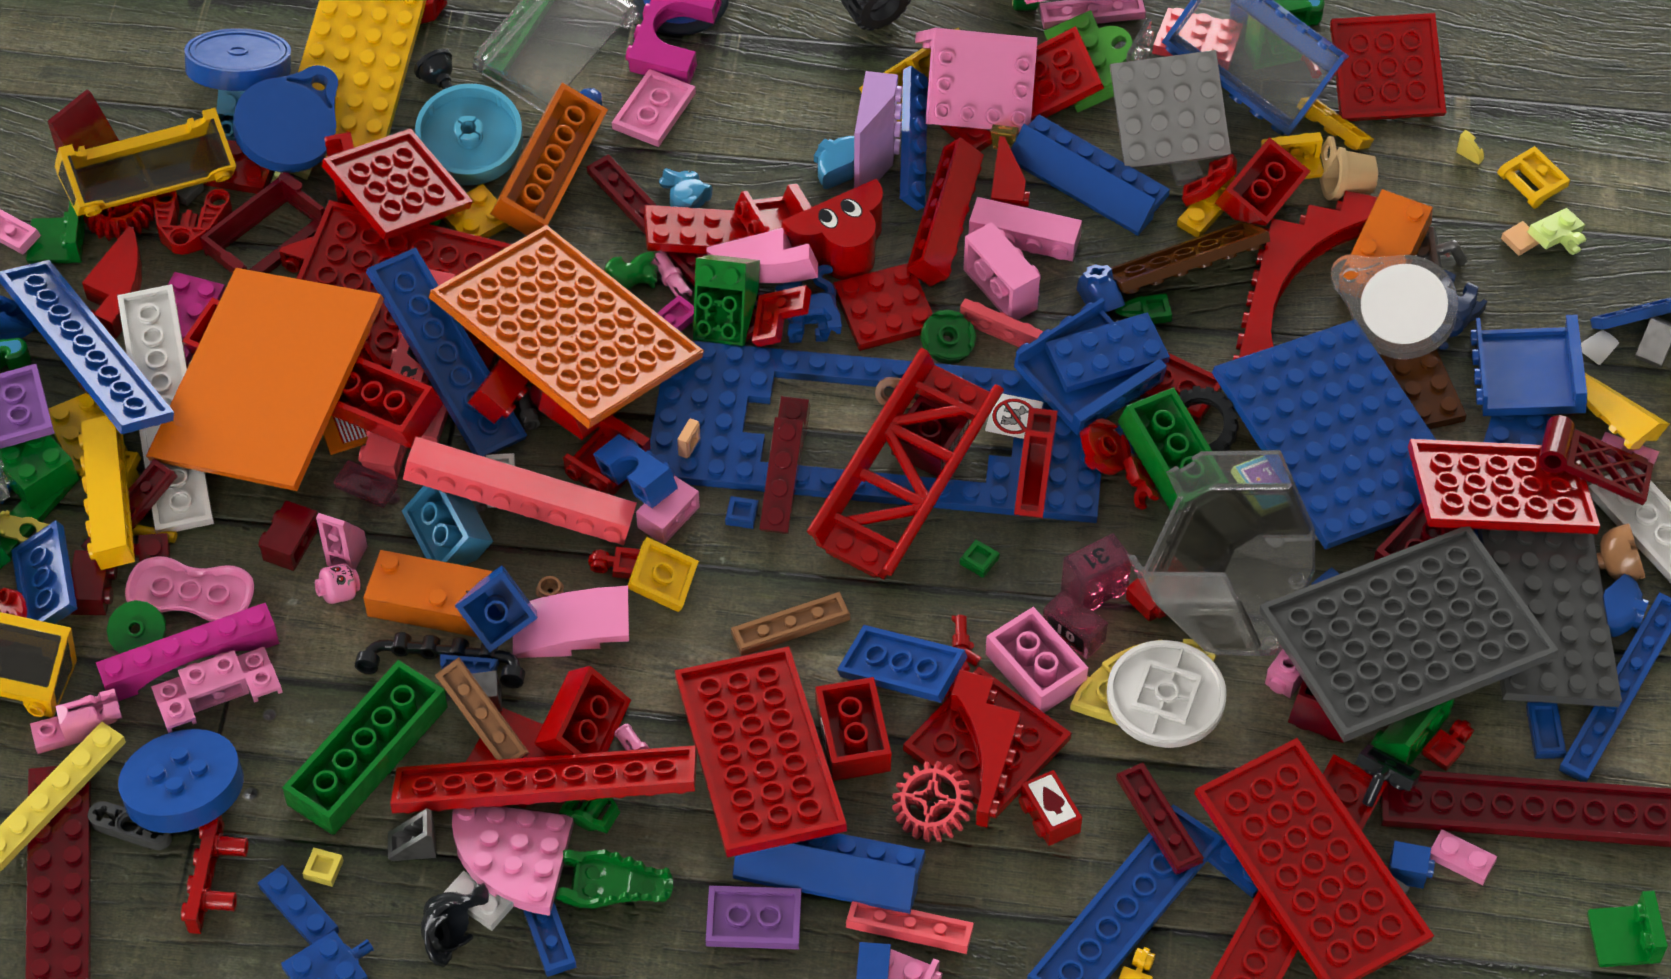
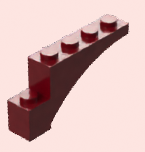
[759,396,811,534]

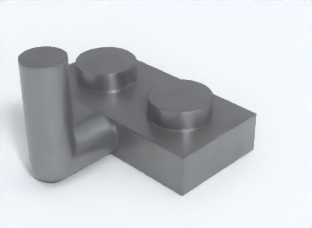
[1412,226,1467,276]

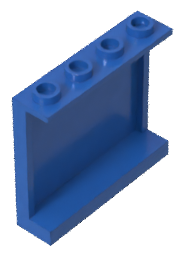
[1014,298,1167,436]
[1470,315,1587,416]

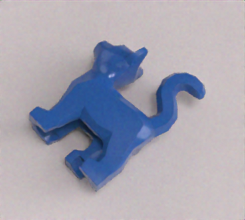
[775,265,842,343]

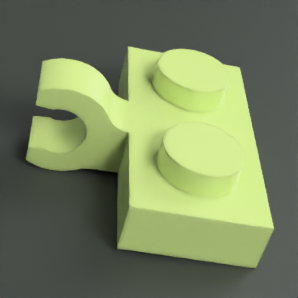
[1527,208,1586,255]

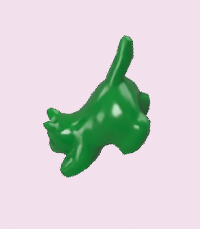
[604,252,658,290]

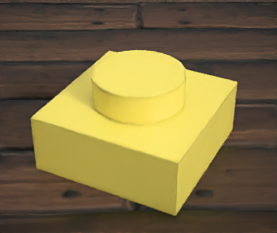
[302,848,344,887]

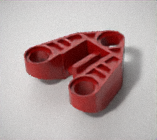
[153,189,232,255]

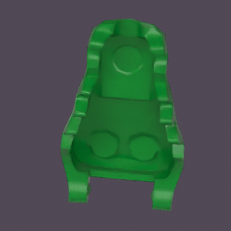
[556,849,673,908]

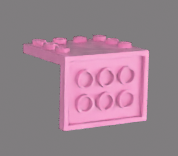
[915,28,1037,132]

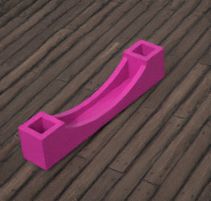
[96,602,279,701]

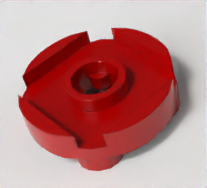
[1080,419,1131,475]

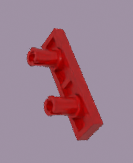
[181,816,249,934]

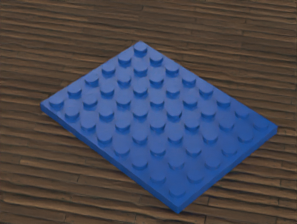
[1212,319,1436,550]

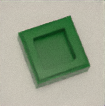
[959,539,1000,578]

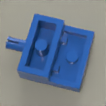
[281,930,374,979]

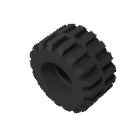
[841,0,911,31]

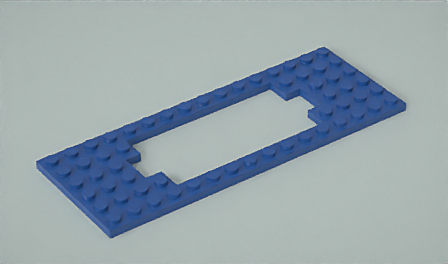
[649,341,1101,523]

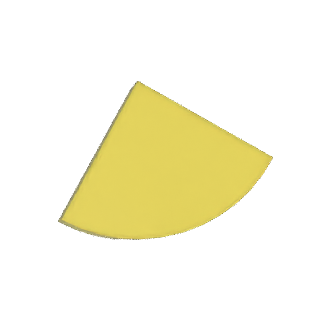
[1456,130,1484,165]

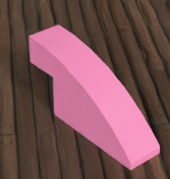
[706,228,818,283]

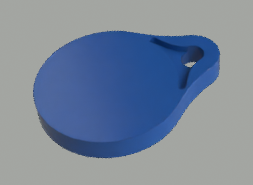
[233,65,338,173]

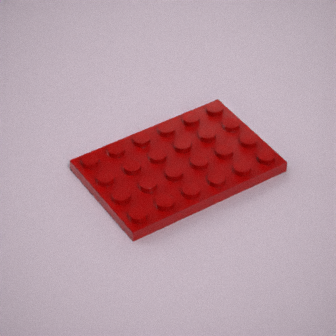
[1408,439,1600,534]

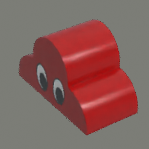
[782,179,883,280]

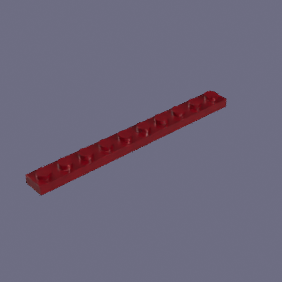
[587,154,756,342]

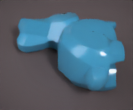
[659,168,713,208]

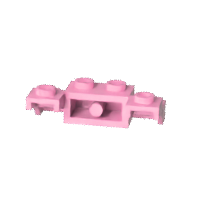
[151,647,283,733]

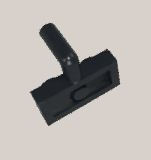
[1355,744,1422,807]

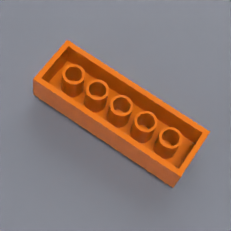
[490,83,608,236]

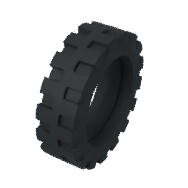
[1179,386,1239,460]

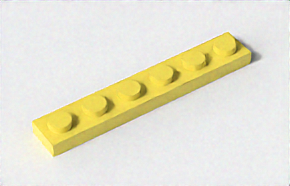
[0,722,126,872]

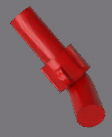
[951,615,982,667]

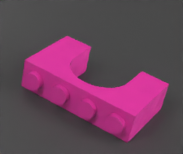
[626,0,722,84]

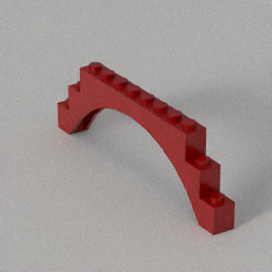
[1233,191,1377,360]

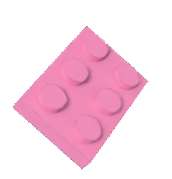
[612,69,696,147]

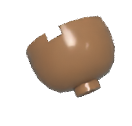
[1597,523,1646,581]

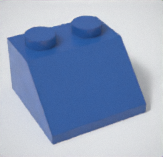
[455,565,538,652]

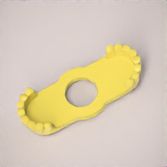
[0,510,49,543]

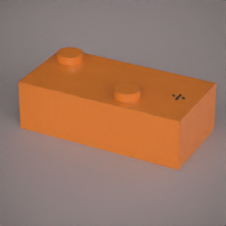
[1339,189,1433,301]
[363,550,492,638]

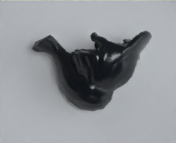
[421,883,489,967]

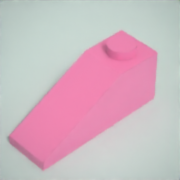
[316,513,367,569]

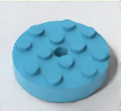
[415,84,523,185]

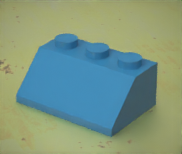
[402,486,493,566]

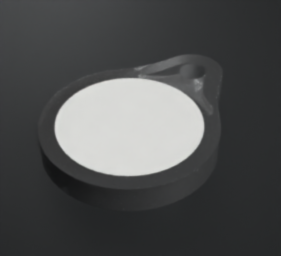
[1331,255,1458,359]

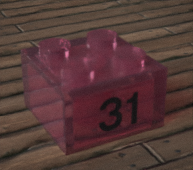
[1061,533,1132,615]

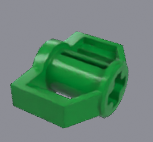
[559,798,620,834]

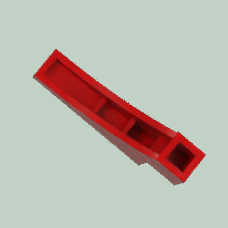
[951,670,1024,828]

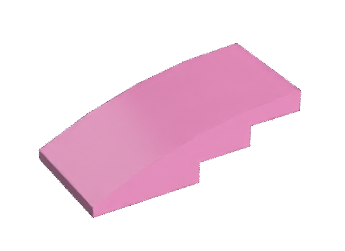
[513,586,629,658]

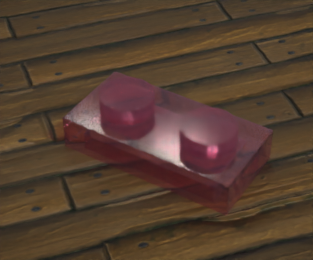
[334,460,398,508]

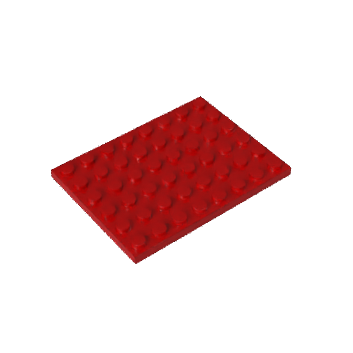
[296,200,512,381]

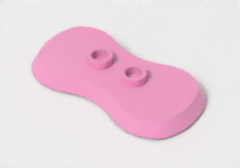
[125,556,254,621]

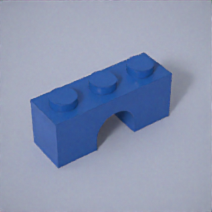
[593,434,678,508]

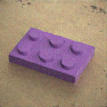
[0,364,55,449]
[706,886,801,949]

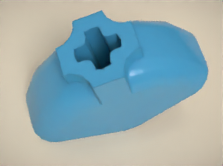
[814,136,854,189]

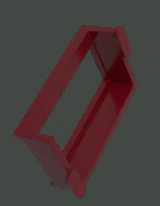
[200,172,325,274]

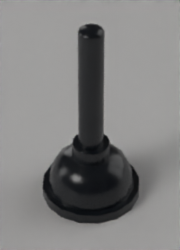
[414,48,453,90]

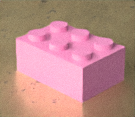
[964,222,1041,320]
[985,606,1088,713]

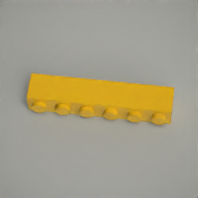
[78,416,135,570]

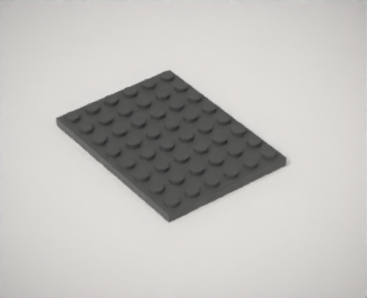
[1260,527,1559,742]

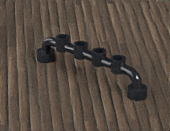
[355,632,525,688]

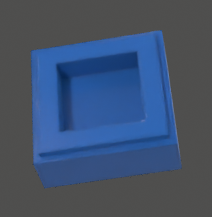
[725,496,759,529]

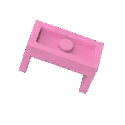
[636,476,700,545]

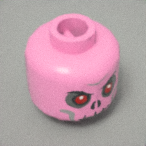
[315,564,360,604]

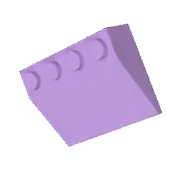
[854,71,902,188]

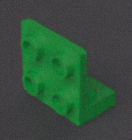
[26,201,86,264]
[1587,890,1668,967]

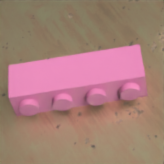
[968,197,1082,262]

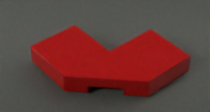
[1182,154,1237,207]

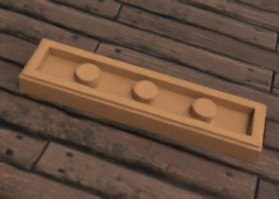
[731,592,850,656]
[435,657,530,760]

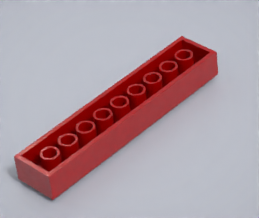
[182,297,443,449]

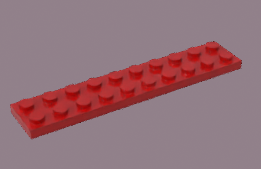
[390,745,697,814]
[1210,754,1388,979]

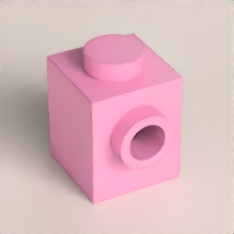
[1265,649,1303,698]

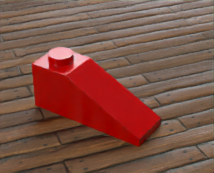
[991,136,1030,208]

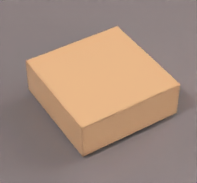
[1501,221,1539,256]
[677,418,700,458]

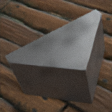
[1635,316,1671,368]
[388,808,436,861]

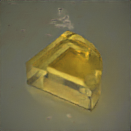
[991,124,1019,149]

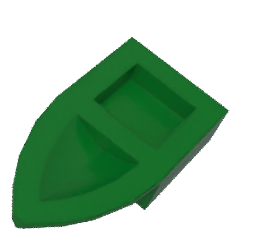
[1115,294,1172,324]

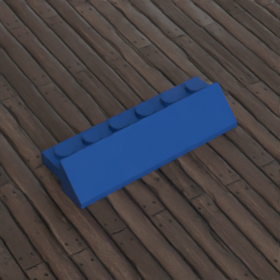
[1011,115,1170,236]
[733,833,925,914]

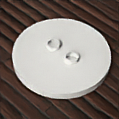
[1106,640,1227,748]

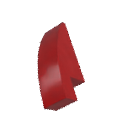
[82,226,142,339]
[1014,407,1058,519]

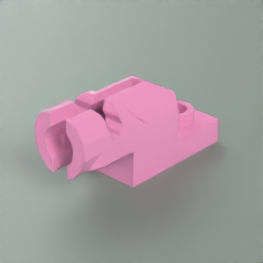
[30,689,122,754]

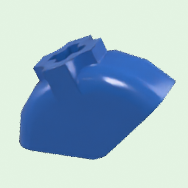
[1077,264,1125,312]
[1603,574,1649,637]

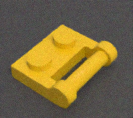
[1497,146,1570,209]

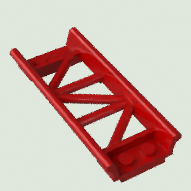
[806,348,1004,580]

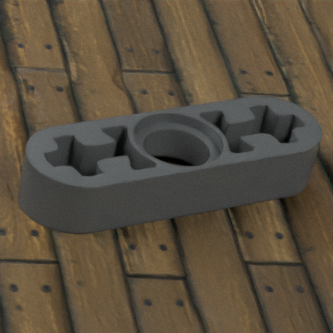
[88,801,173,850]

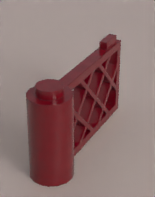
[1538,415,1654,506]

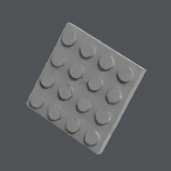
[1110,50,1231,169]

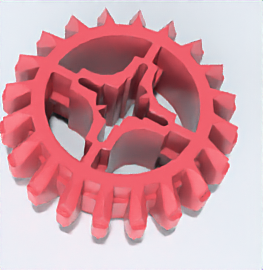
[892,761,974,843]

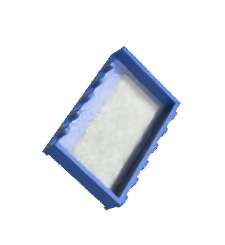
[1162,0,1349,136]

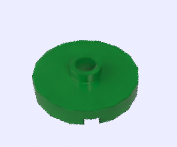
[920,309,976,364]
[107,600,166,654]

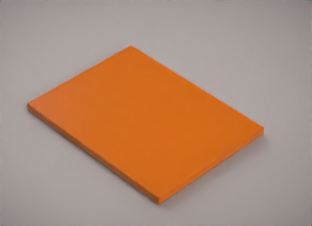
[429,225,704,429]
[146,268,384,491]

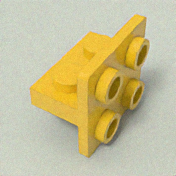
[1261,132,1324,179]

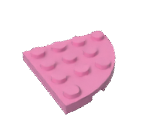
[452,806,574,916]

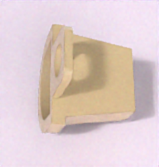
[1319,136,1378,201]

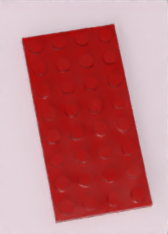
[674,646,847,858]
[1194,738,1434,979]

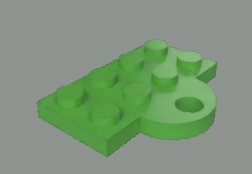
[1044,10,1135,113]

